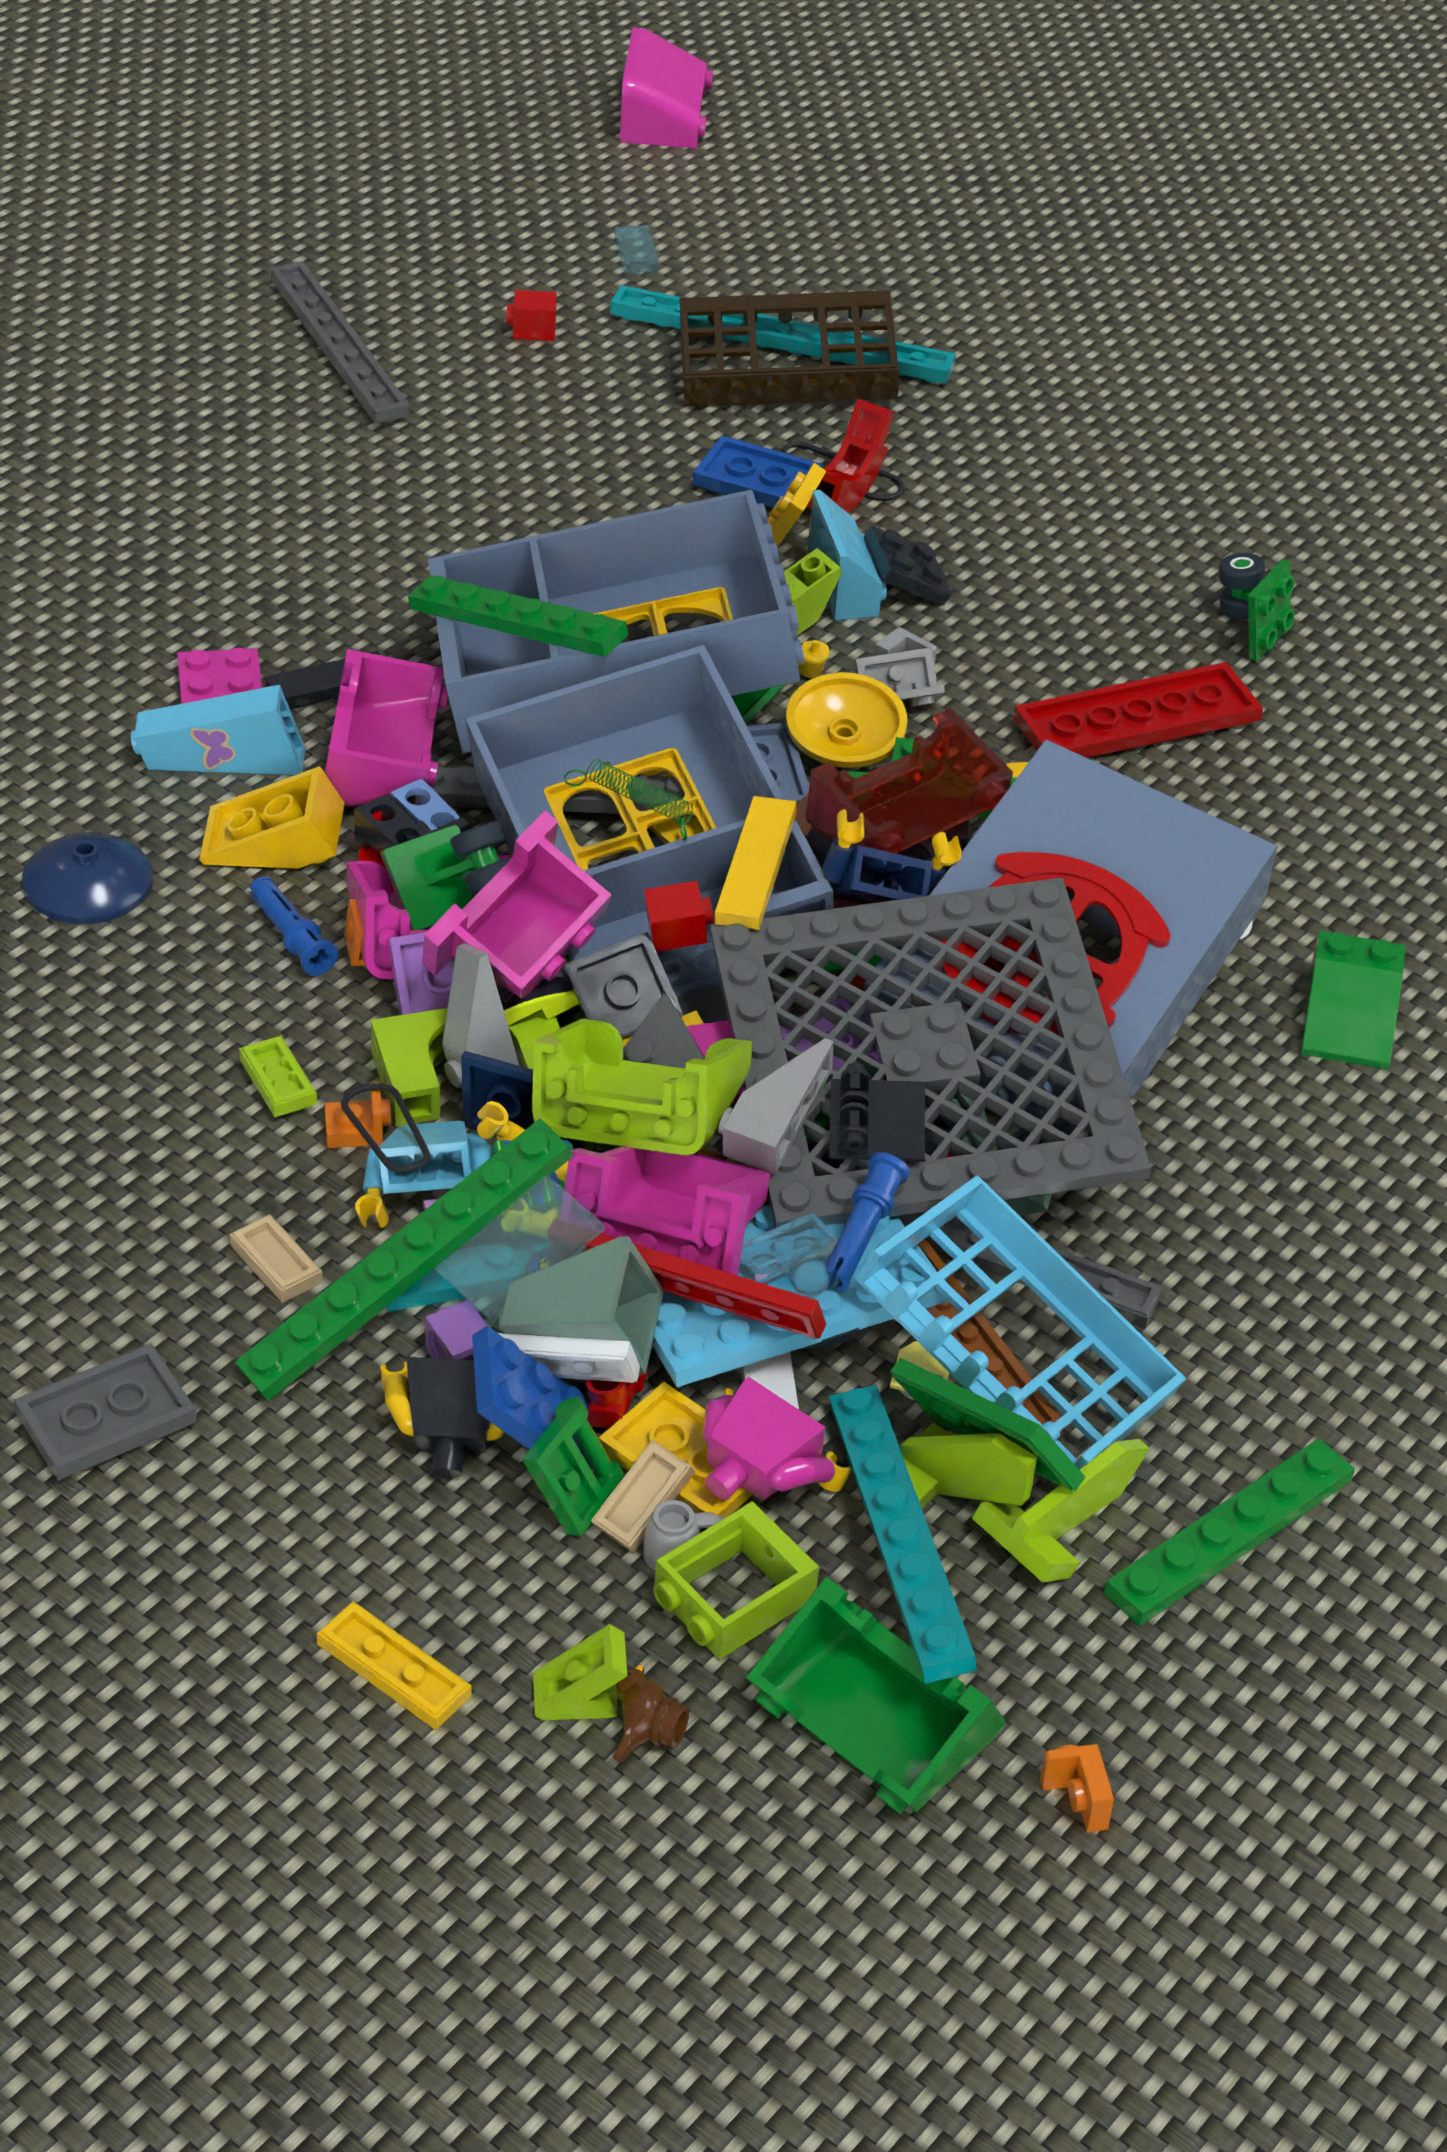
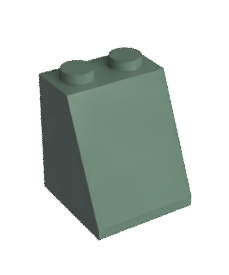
[499,1236,664,1374]

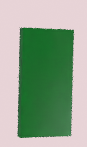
[890,1358,1085,1491]

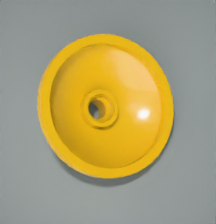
[786,672,907,768]

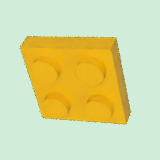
[767,463,826,547]

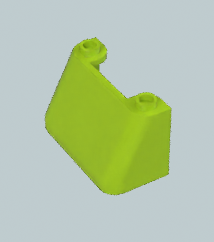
[532,1019,752,1155]

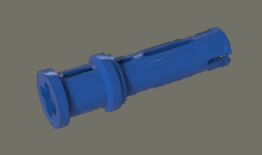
[249,876,338,976]
[819,1152,910,1290]

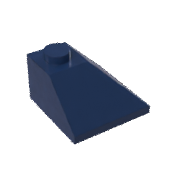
[461,1051,535,1136]

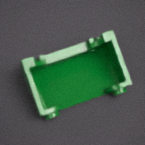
[746,1576,1006,1815]

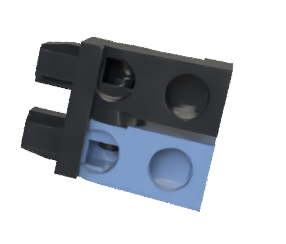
[354,778,470,855]

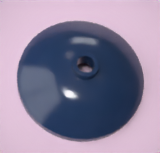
[22,832,153,924]

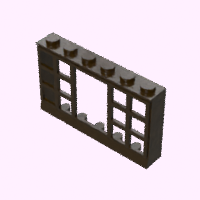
[679,290,899,407]

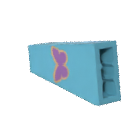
[131,685,305,775]

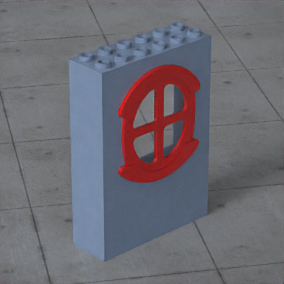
[861,740,1278,1138]

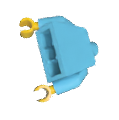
[355,1121,502,1228]

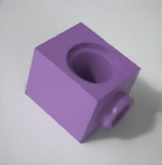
[425,1300,487,1360]

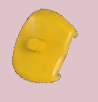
[798,640,830,678]

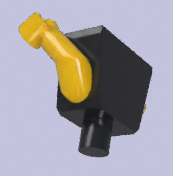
[380,1357,504,1478]

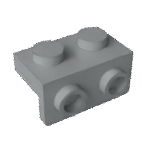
[852,647,945,707]

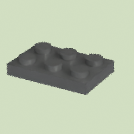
[14,1343,197,1481]

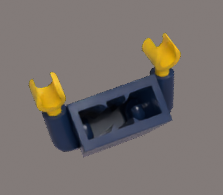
[823,809,962,905]

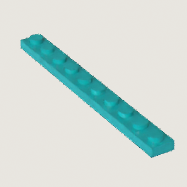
[610,285,956,384]

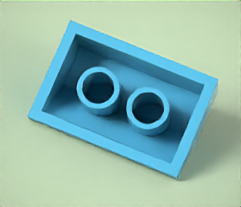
[807,490,886,620]

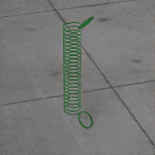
[564,759,693,841]

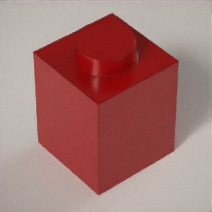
[506,290,557,341]
[644,880,714,952]

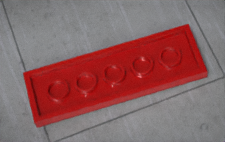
[1013,662,1263,758]

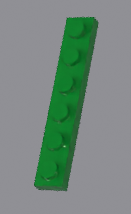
[407,575,629,657]
[1104,1438,1355,1626]

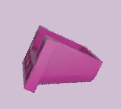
[422,810,612,998]
[560,1146,771,1275]

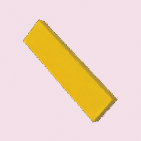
[715,796,797,930]

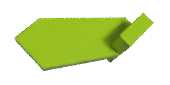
[900,1423,1037,1508]
[972,1439,1150,1583]

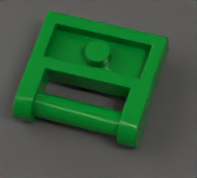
[522,1397,625,1536]

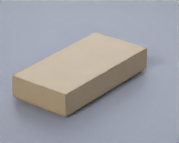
[229,1214,323,1303]
[591,1440,695,1553]

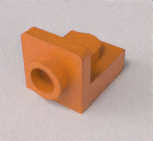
[325,1082,391,1148]
[1040,1744,1114,1833]

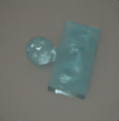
[739,1213,838,1297]

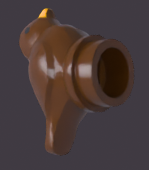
[613,1665,689,1763]

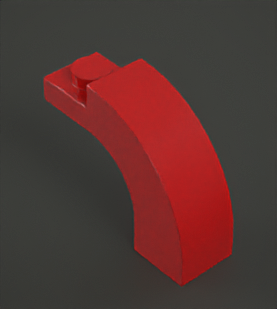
[806,399,895,513]

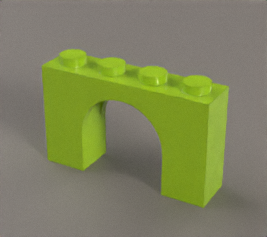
[371,1008,560,1127]

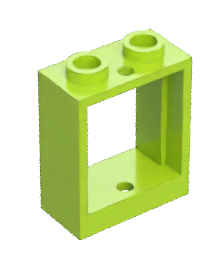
[653,1501,819,1660]

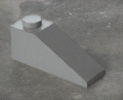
[442,943,519,1089]
[718,1038,833,1175]

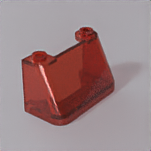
[805,708,1013,854]

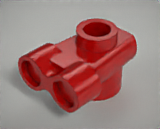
[586,1368,648,1428]

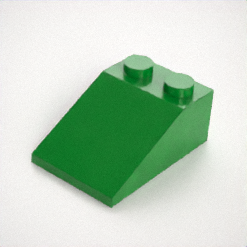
[1301,930,1405,1069]

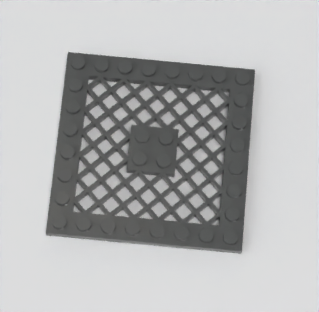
[710,877,1151,1233]

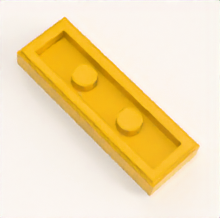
[317,1601,472,1730]

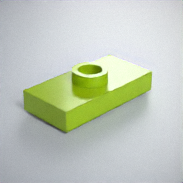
[239,1036,317,1118]

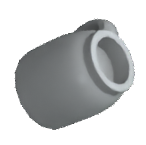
[643,1500,724,1571]

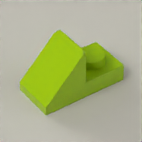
[533,1624,627,1720]

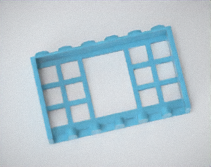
[854,1175,1187,1470]

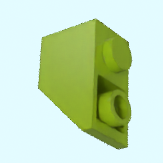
[784,548,842,635]

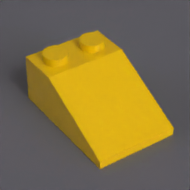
[199,766,344,869]

